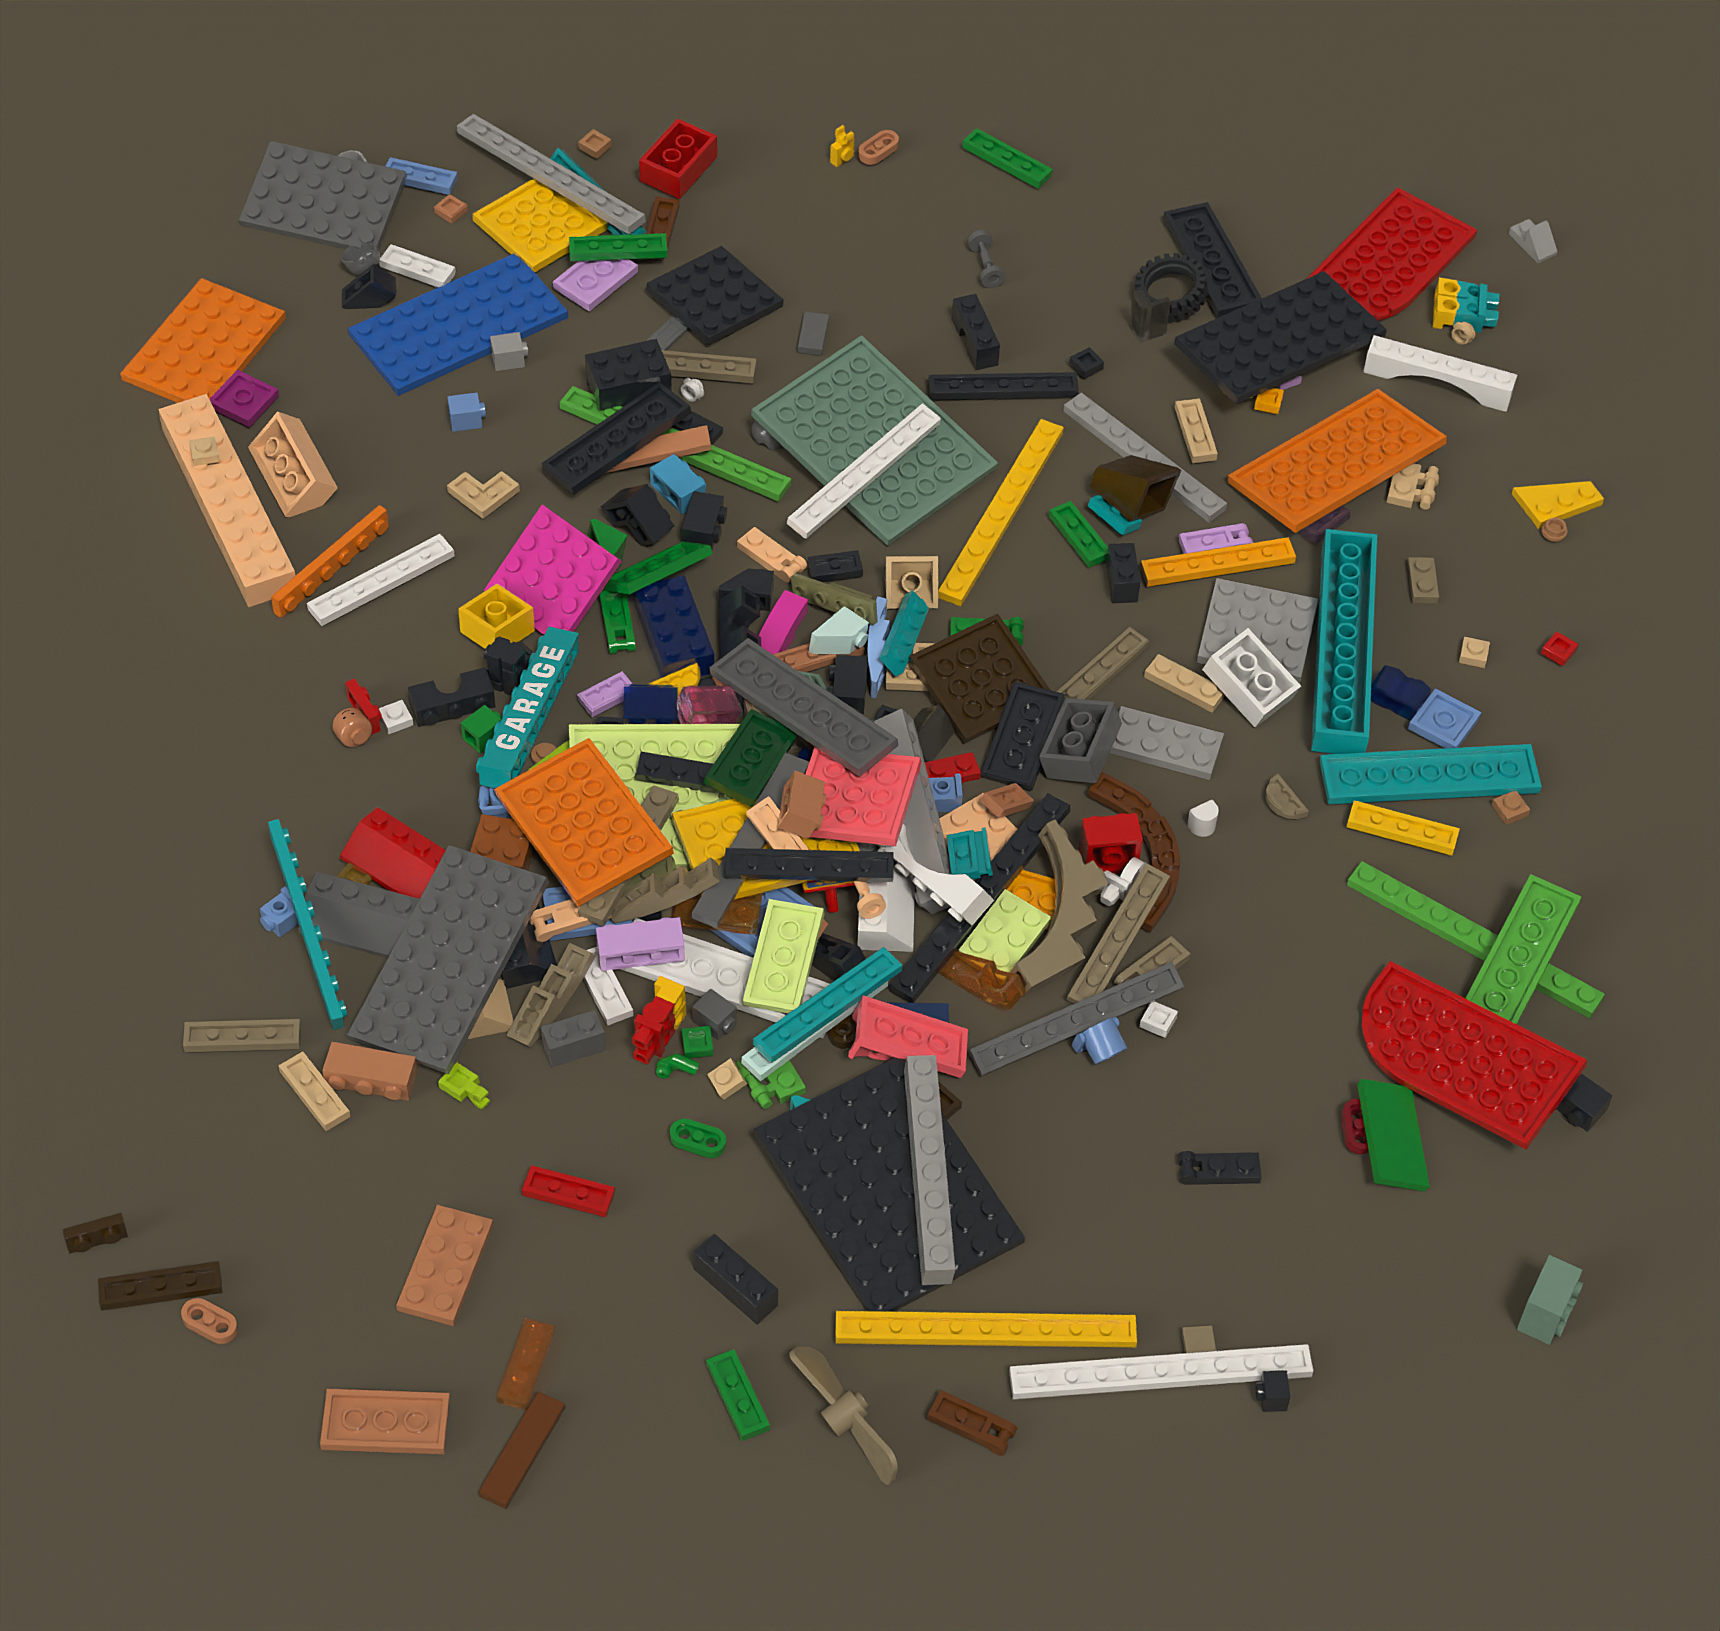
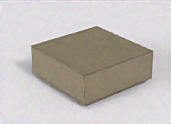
[1181,1325,1216,1353]

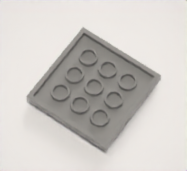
[1197,578,1318,684]

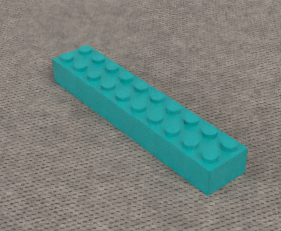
[1311,529,1377,754]

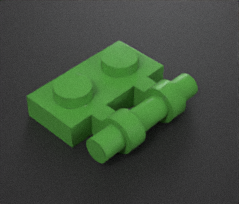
[736,1059,806,1109]

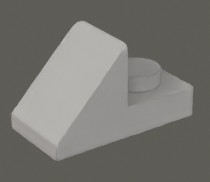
[1509,219,1558,263]

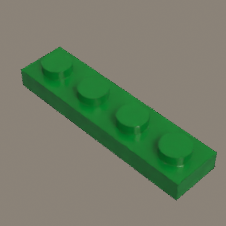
[962,128,1053,189]
[569,233,667,261]

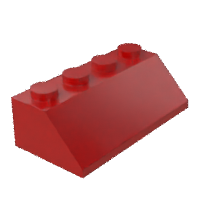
[340,807,446,899]

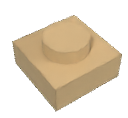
[189,436,220,466]
[1459,637,1490,668]
[707,1058,747,1100]

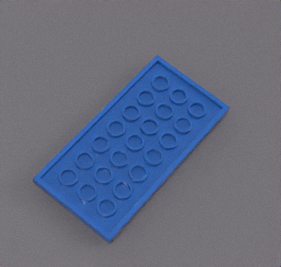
[348,254,568,396]

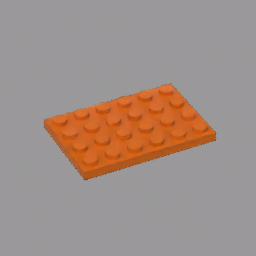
[120,278,286,403]
[494,738,674,907]

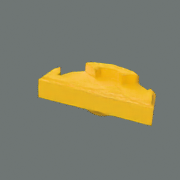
[649,663,701,701]

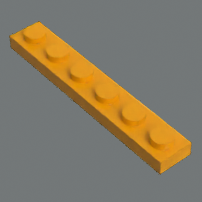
[1140,537,1296,587]

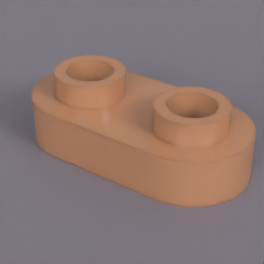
[859,130,899,165]
[181,1298,238,1344]

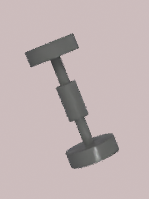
[968,230,1005,288]

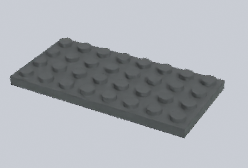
[347,845,549,1074]

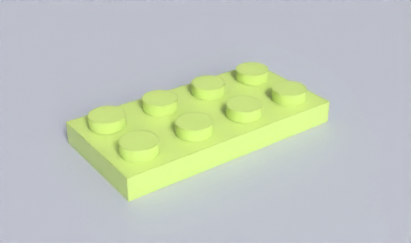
[743,899,825,1013]

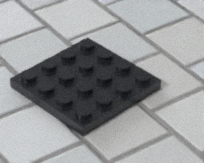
[646,246,784,345]

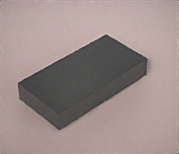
[798,312,829,356]

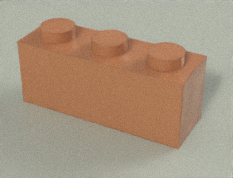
[322,1042,418,1101]

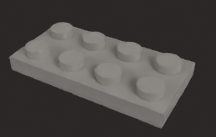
[1110,706,1224,780]

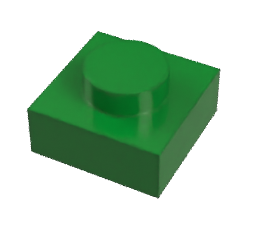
[682,1026,713,1058]

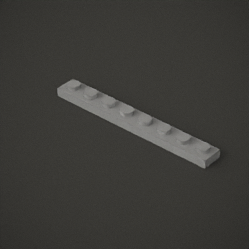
[1063,393,1227,523]

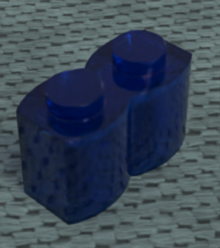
[1371,665,1431,721]

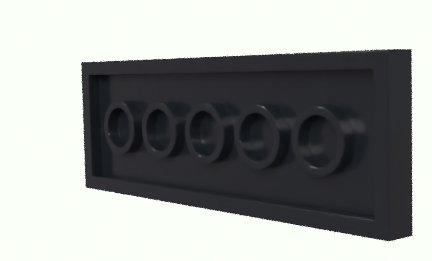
[1163,202,1262,318]
[541,382,692,495]

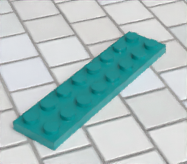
[1319,744,1542,804]

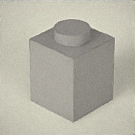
[490,332,528,371]

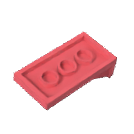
[849,995,968,1078]

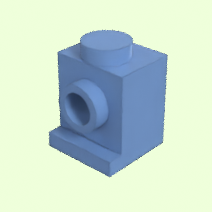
[929,774,963,812]
[260,887,298,937]

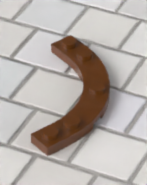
[1088,772,1180,932]

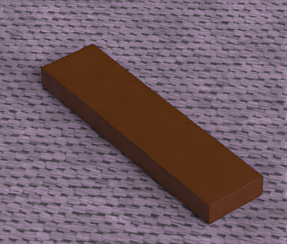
[479,1391,565,1509]

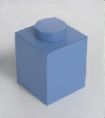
[447,393,486,432]

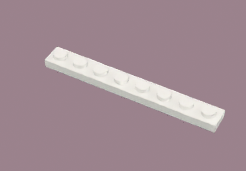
[787,403,941,539]

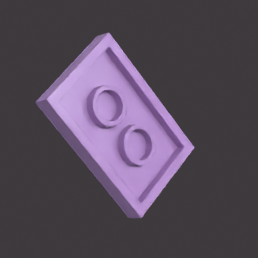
[553,259,638,312]

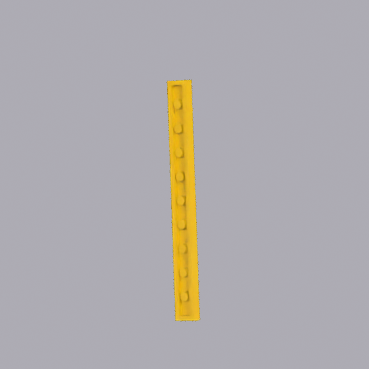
[938,419,1064,607]
[836,1311,1137,1348]

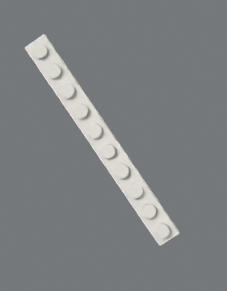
[1009,1344,1313,1399]

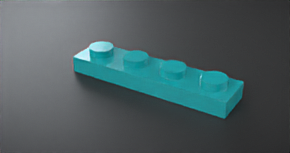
[879,590,929,676]

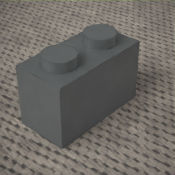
[541,1010,605,1068]

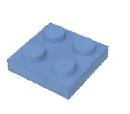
[1408,688,1482,748]

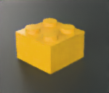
[458,584,535,649]

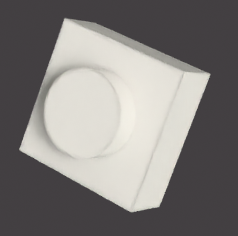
[379,700,413,734]
[1140,1001,1178,1038]

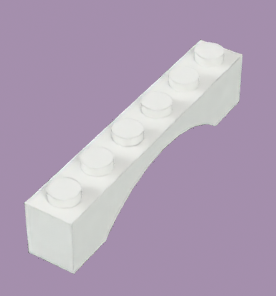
[1364,335,1517,412]
[867,824,994,925]

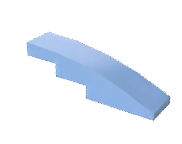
[867,596,890,698]

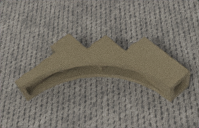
[1009,820,1108,996]

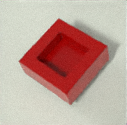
[1541,631,1579,666]

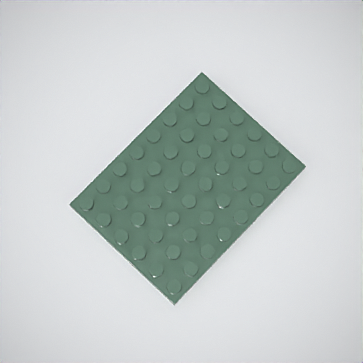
[751,335,998,546]

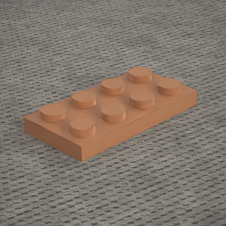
[396,1205,494,1326]
[320,1389,450,1454]

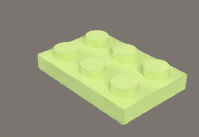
[958,889,1051,983]

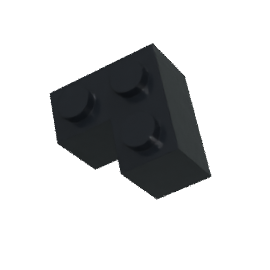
[601,484,674,546]

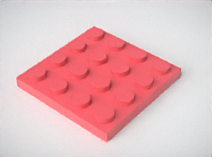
[806,747,921,846]

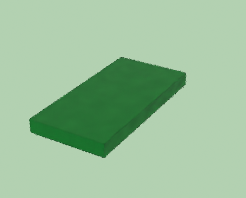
[603,541,713,594]
[1357,1078,1430,1192]

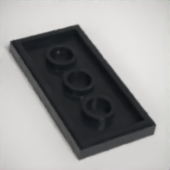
[981,682,1066,791]

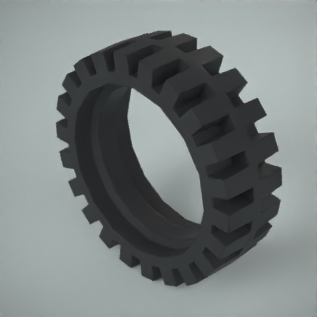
[1135,253,1208,322]

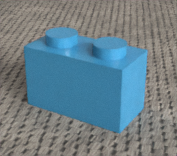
[650,454,706,515]

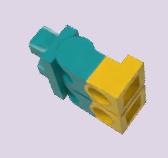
[1432,278,1500,333]

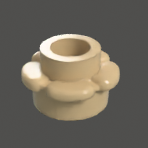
[1452,321,1475,345]

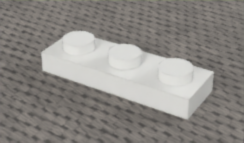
[379,244,456,287]
[583,946,633,1026]

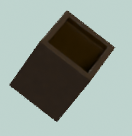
[1090,455,1182,522]

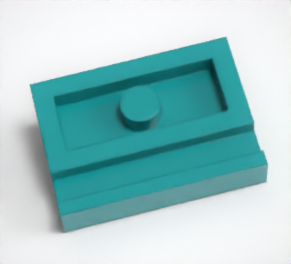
[947,827,993,879]

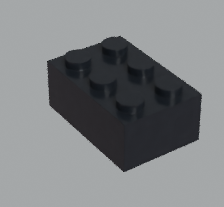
[585,339,672,410]

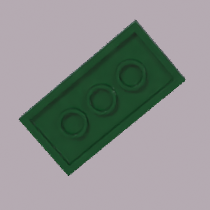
[703,709,798,807]

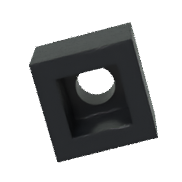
[1255,1370,1291,1412]

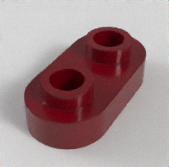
[1341,1099,1369,1154]

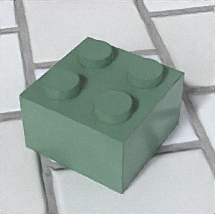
[1517,1255,1584,1345]

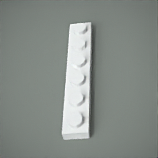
[307,534,454,626]

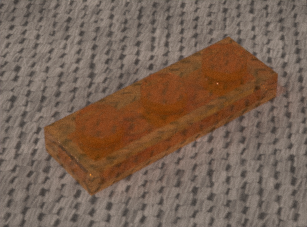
[497,1319,555,1410]

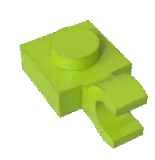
[438,1062,490,1110]

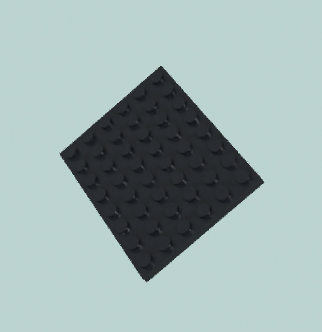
[754,1057,1025,1312]

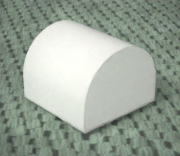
[1187,800,1219,837]

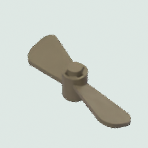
[789,1346,898,1485]

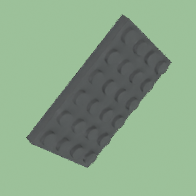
[239,141,407,249]

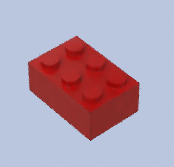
[639,118,718,199]

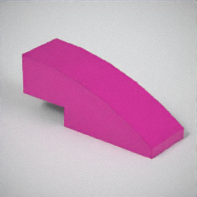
[759,590,808,654]

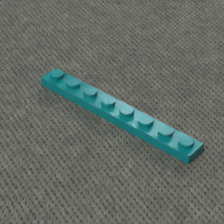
[268,819,347,1030]

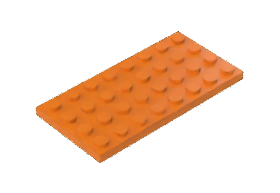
[1228,389,1447,533]

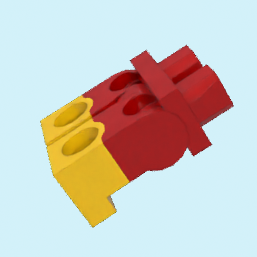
[632,975,686,1064]

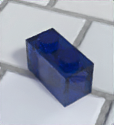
[624,684,678,724]

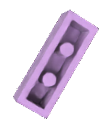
[596,917,685,971]

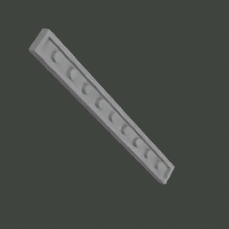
[457,114,645,234]

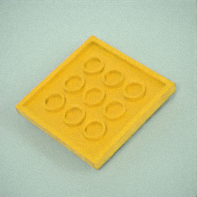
[472,178,608,272]

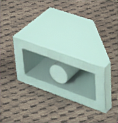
[809,606,869,654]

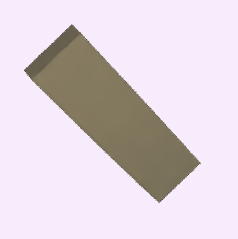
[611,858,720,923]
[506,943,596,1047]

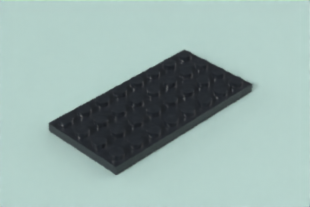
[1174,271,1387,404]

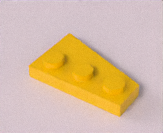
[1512,481,1604,529]

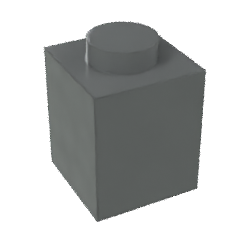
[692,989,737,1040]

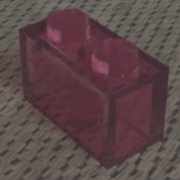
[675,685,741,724]

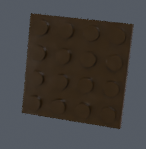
[908,613,1050,744]

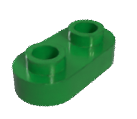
[670,1119,726,1158]

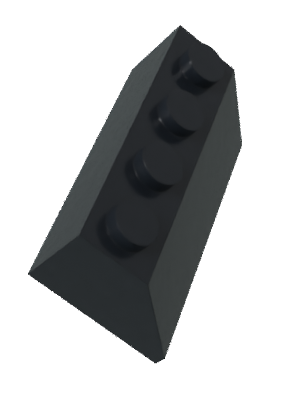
[501,903,557,989]

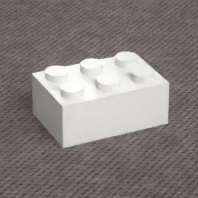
[1202,628,1301,728]

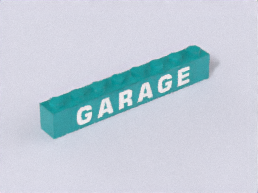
[476,627,579,788]

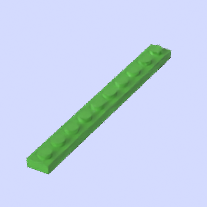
[560,386,791,502]
[1347,861,1605,1019]

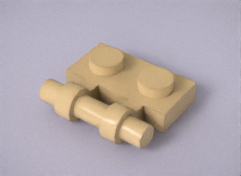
[1387,463,1439,510]

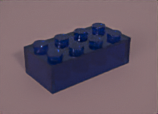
[634,575,715,678]

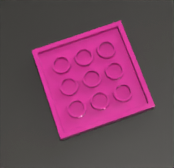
[484,505,622,635]

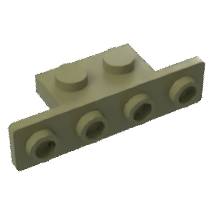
[791,573,878,625]

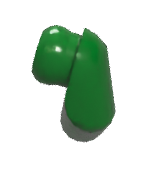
[655,1053,699,1079]

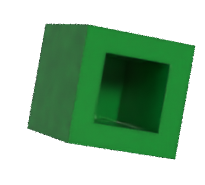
[461,705,502,754]

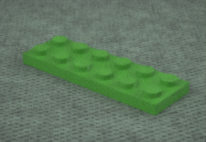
[1465,874,1582,1024]

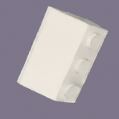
[857,867,915,952]

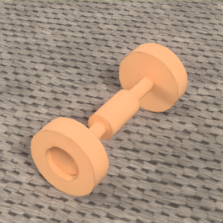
[853,881,886,919]

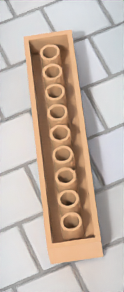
[158,394,295,607]

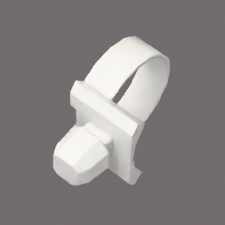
[1101,857,1146,906]

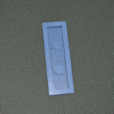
[385,157,458,195]

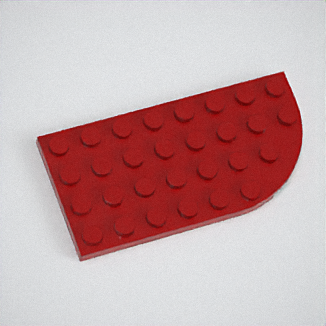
[1308,187,1477,321]
[1362,961,1587,1150]

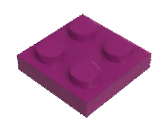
[209,370,279,428]

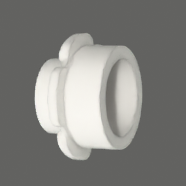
[681,378,704,402]

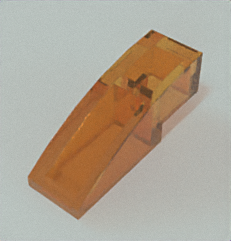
[939,951,1026,1010]

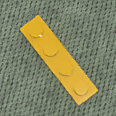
[1347,800,1460,856]

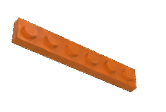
[271,505,389,618]

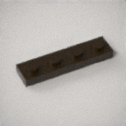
[98,1261,223,1311]

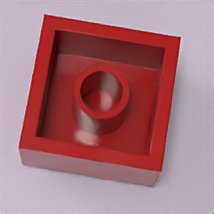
[1078,813,1143,874]

